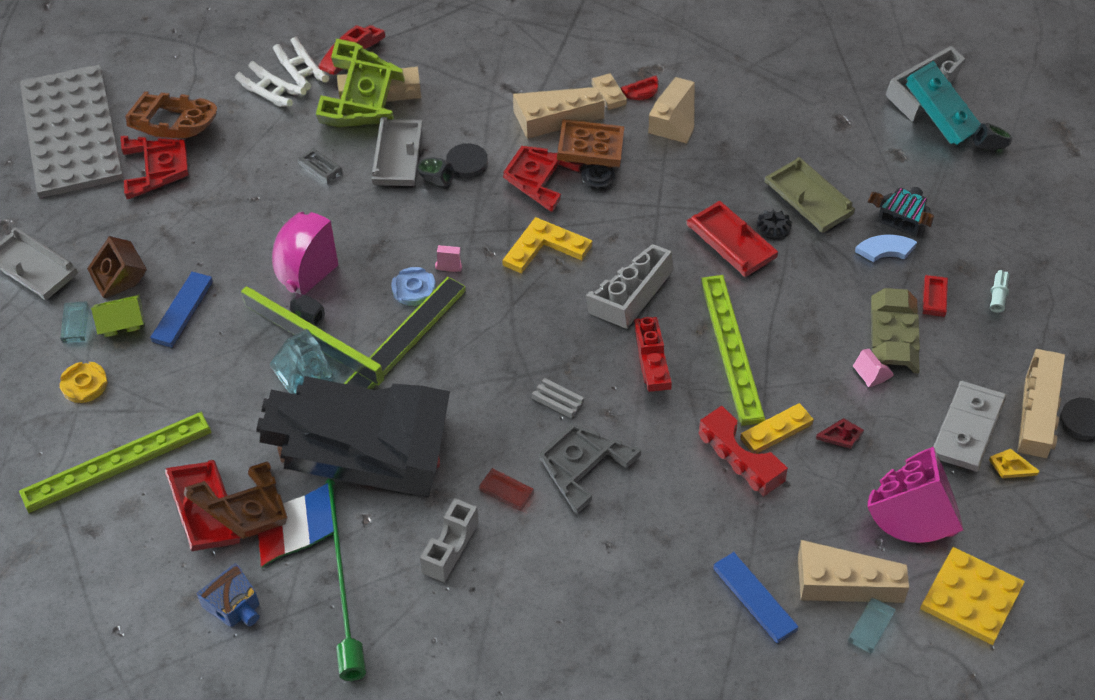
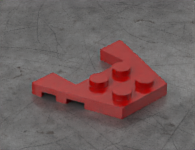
[120,136,189,200]
[503,146,584,212]

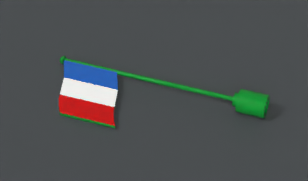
[258,479,366,681]

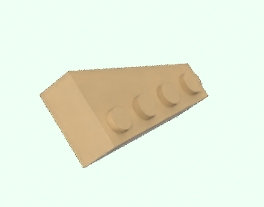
[513,87,605,139]
[798,540,909,603]

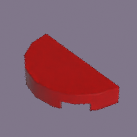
[620,76,659,100]

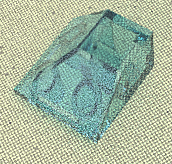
[270,329,333,394]

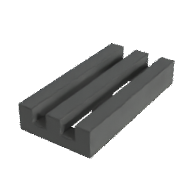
[298,148,343,184]

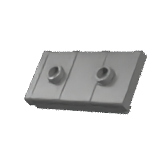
[372,117,423,186]
[0,228,78,300]
[934,381,1007,472]

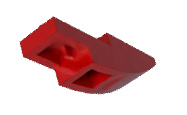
[319,25,385,75]
[634,317,672,392]

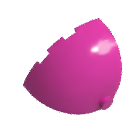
[272,212,339,295]
[867,446,963,543]

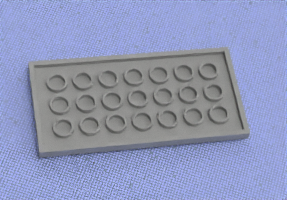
[20,64,124,198]

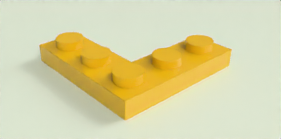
[502,217,592,274]

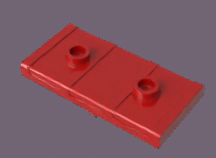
[687,201,778,277]
[165,460,241,551]

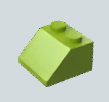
[91,295,145,337]

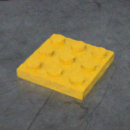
[920,547,1025,645]

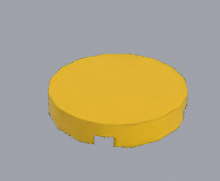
[59,361,108,403]

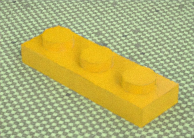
[740,403,814,454]

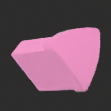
[435,245,462,272]
[853,349,894,388]

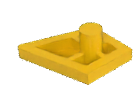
[989,449,1039,478]

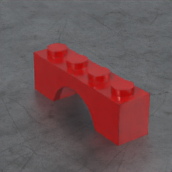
[699,406,788,497]

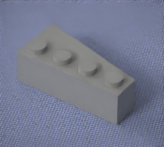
[886,46,965,122]

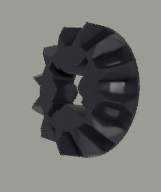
[581,164,615,190]
[757,208,792,238]

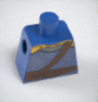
[197,563,260,627]

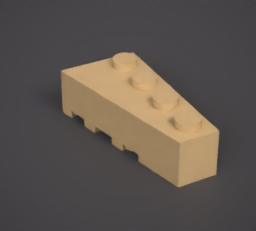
[1018,349,1065,458]

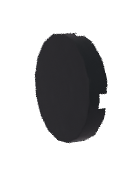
[446,143,488,178]
[1060,397,1095,441]

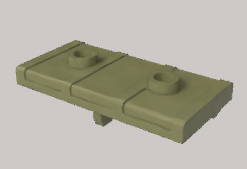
[765,157,855,233]

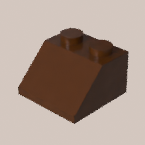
[87,236,147,298]

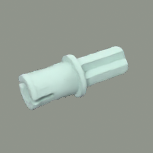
[990,270,1009,313]

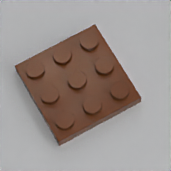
[557,119,624,167]

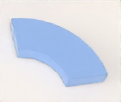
[855,235,917,262]

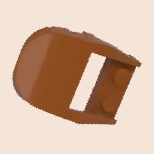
[125,91,217,138]

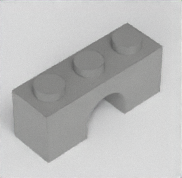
[420,498,479,583]

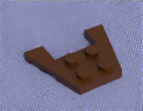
[184,461,288,539]

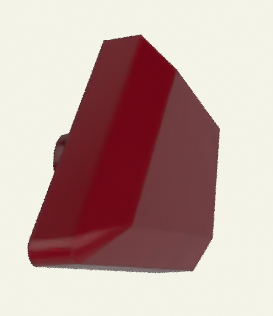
[816,418,864,449]

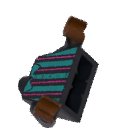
[867,187,934,237]

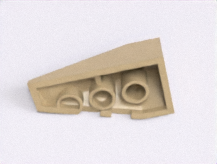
[648,77,695,143]

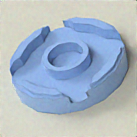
[391,267,436,306]

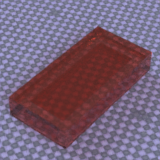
[479,468,534,511]

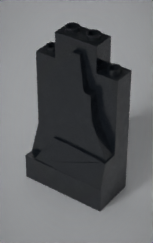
[256,376,450,497]

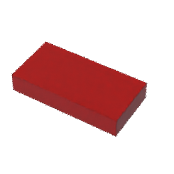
[922,275,948,317]

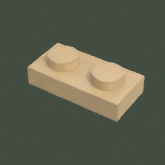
[592,73,627,110]

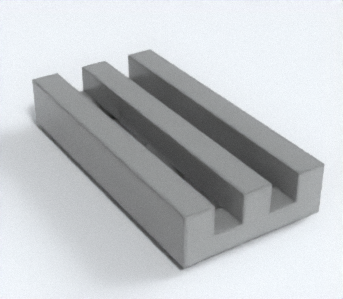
[532,378,584,419]

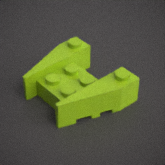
[316,39,405,127]

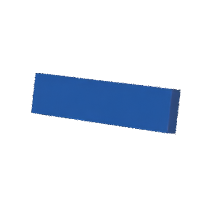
[150,272,213,348]
[713,552,799,644]

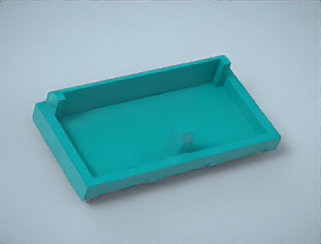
[906,61,981,145]

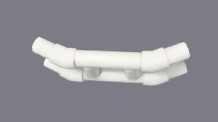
[273,37,329,90]
[235,61,306,107]

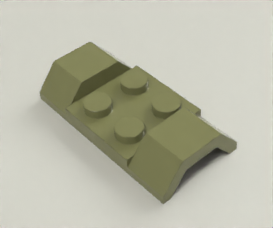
[871,288,920,374]

